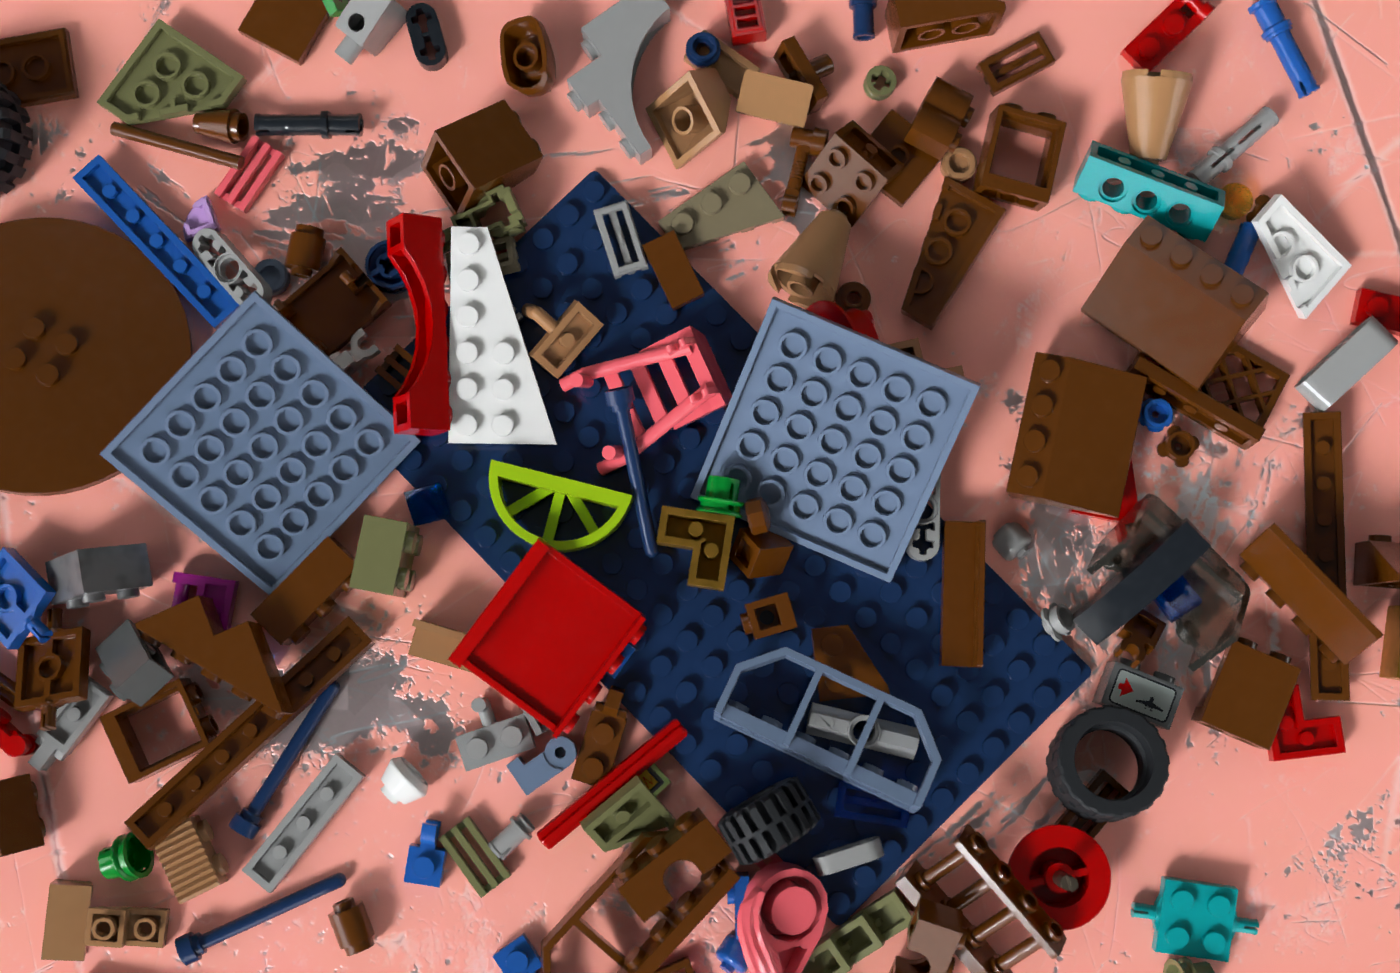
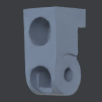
[506,736,577,796]

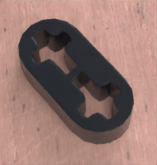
[406,3,448,71]

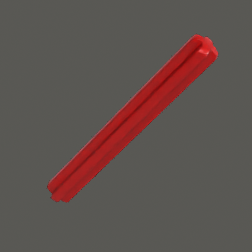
[537,719,688,849]

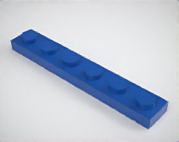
[73,154,240,330]

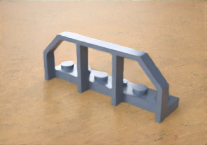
[713,647,942,814]

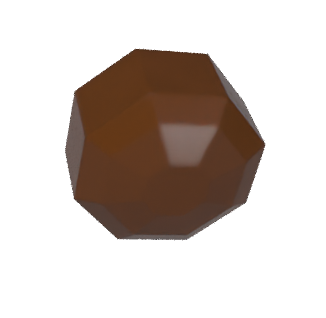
[744,497,771,535]

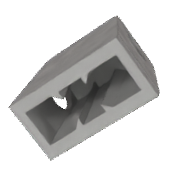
[334,0,407,65]

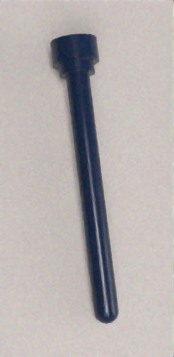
[604,385,659,558]
[228,681,340,840]
[175,873,346,966]

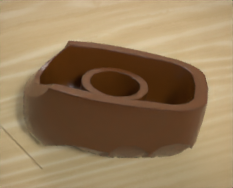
[500,16,556,97]

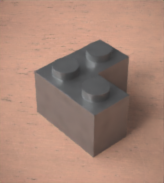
[45,543,153,610]

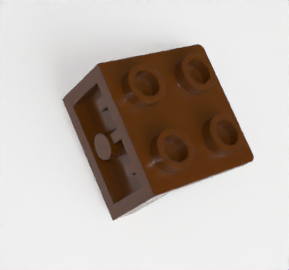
[802,120,905,227]

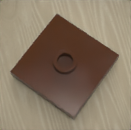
[870,109,942,208]

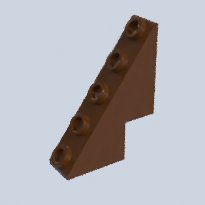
[135,595,294,720]

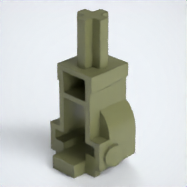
[443,184,528,254]

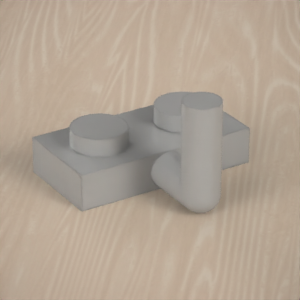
[455,697,536,772]

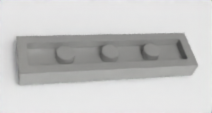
[242,753,366,893]

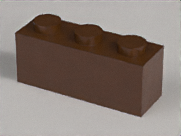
[250,536,355,646]

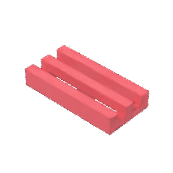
[214,135,285,214]

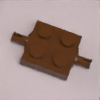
[14,608,91,731]

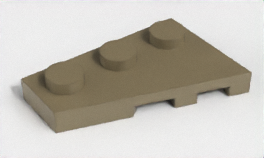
[658,161,785,251]

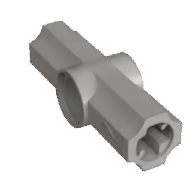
[805,702,920,760]

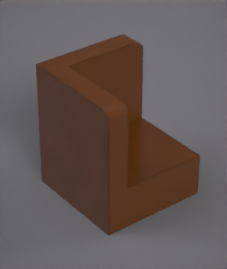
[729,527,794,579]

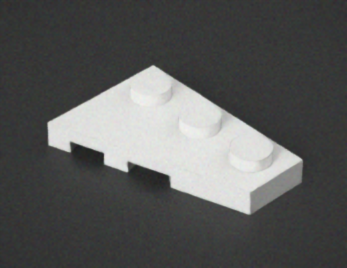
[1251,194,1352,319]

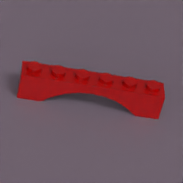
[386,212,453,436]

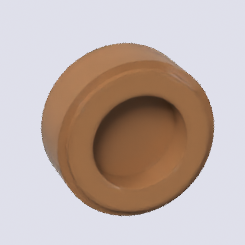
[940,146,977,184]

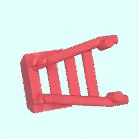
[559,326,732,476]

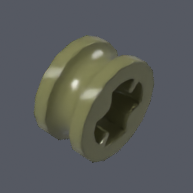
[863,65,897,101]

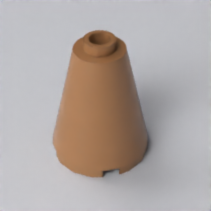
[1121,69,1193,165]
[768,209,851,309]

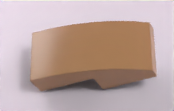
[84,906,170,948]

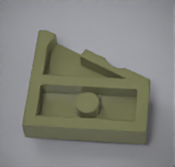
[579,775,676,852]

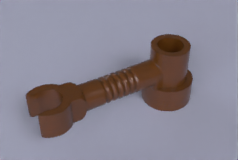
[781,126,829,217]

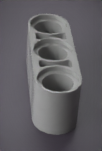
[1294,316,1399,412]

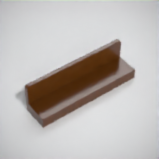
[940,520,986,667]

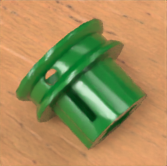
[696,475,744,518]
[98,832,154,882]

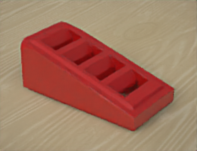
[724,0,767,46]

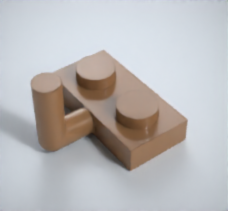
[521,300,604,379]

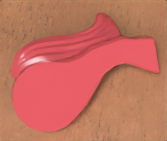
[737,861,828,973]

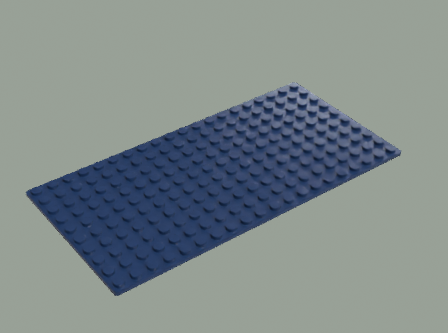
[363,171,1091,925]

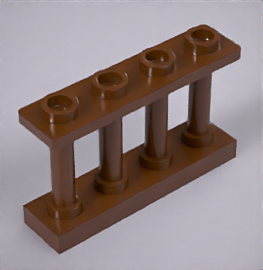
[895,824,1067,973]

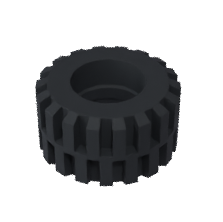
[717,777,821,865]

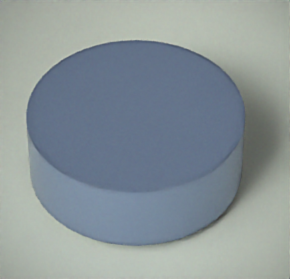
[255,259,291,296]

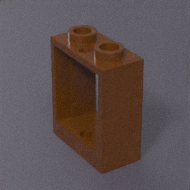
[972,103,1067,212]
[99,678,219,784]

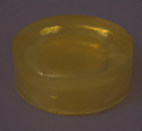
[1220,183,1253,220]

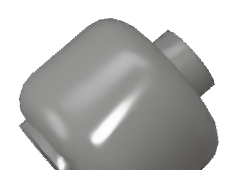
[992,522,1032,561]

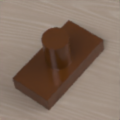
[773,36,834,115]

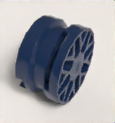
[365,240,407,294]

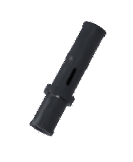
[254,111,364,139]

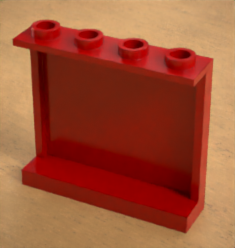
[448,537,647,739]

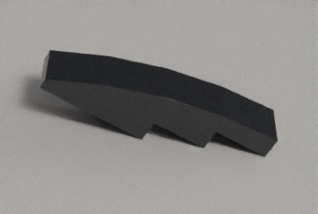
[1072,518,1211,645]

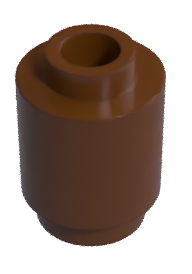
[284,224,326,279]
[328,897,375,956]

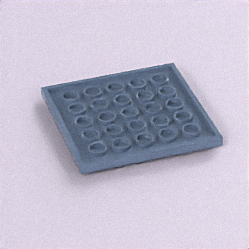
[100,290,421,595]
[690,297,981,583]

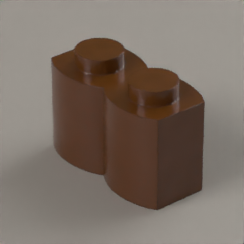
[903,76,975,161]

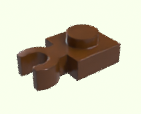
[1114,609,1167,669]

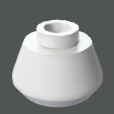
[381,757,428,804]

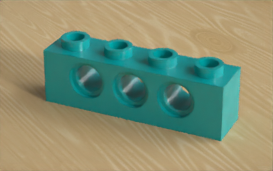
[1073,140,1226,242]

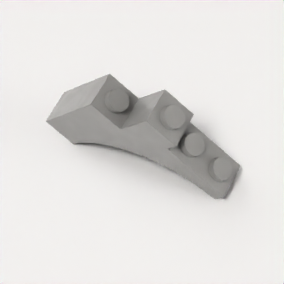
[566,0,671,165]

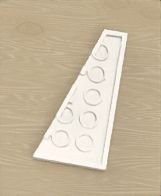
[448,226,557,445]

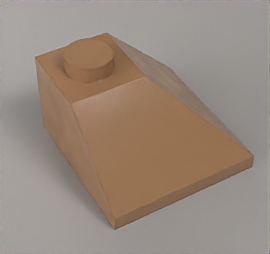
[646,68,732,169]

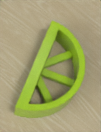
[489,459,633,552]

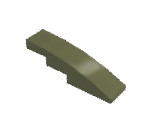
[802,887,914,973]

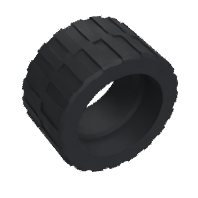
[1046,705,1170,823]

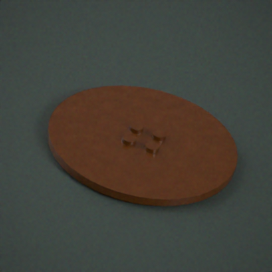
[0,217,193,496]

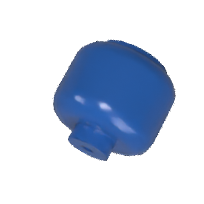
[716,934,748,973]

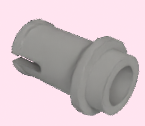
[488,813,535,861]

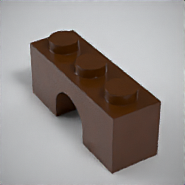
[612,807,732,923]
[889,897,968,973]

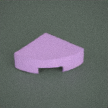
[183,195,222,243]

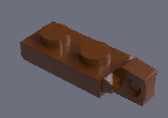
[571,685,628,786]

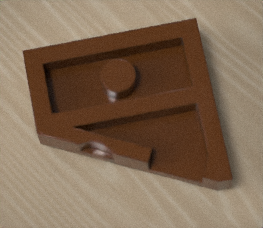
[811,625,890,702]

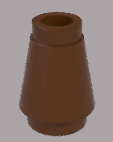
[193,108,249,144]

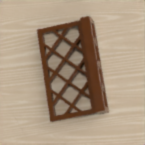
[1126,344,1290,451]

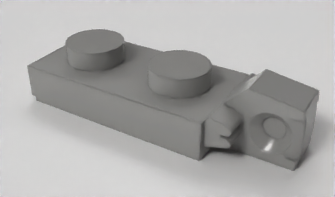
[27,676,115,771]

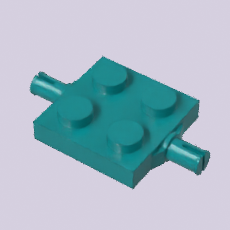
[1130,876,1259,962]

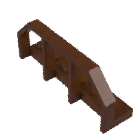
[541,830,740,973]

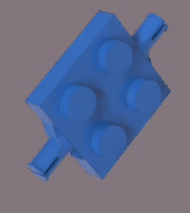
[0,547,57,650]

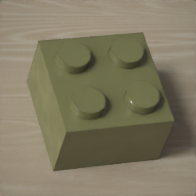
[349,514,423,598]

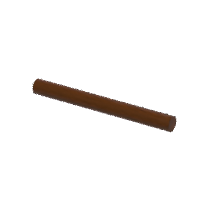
[110,122,245,170]

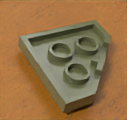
[97,19,247,126]

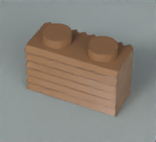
[155,814,229,904]

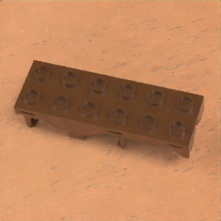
[272,247,392,356]

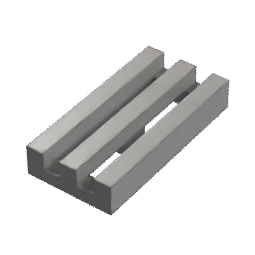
[593,200,649,279]

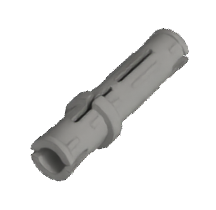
[1186,106,1279,184]

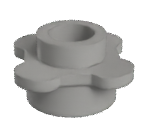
[1040,603,1075,642]

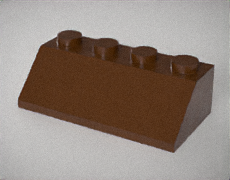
[1239,523,1383,665]

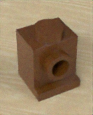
[739,592,798,640]

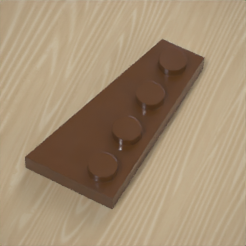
[901,176,1006,331]

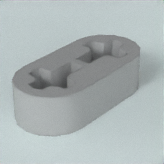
[813,836,885,876]

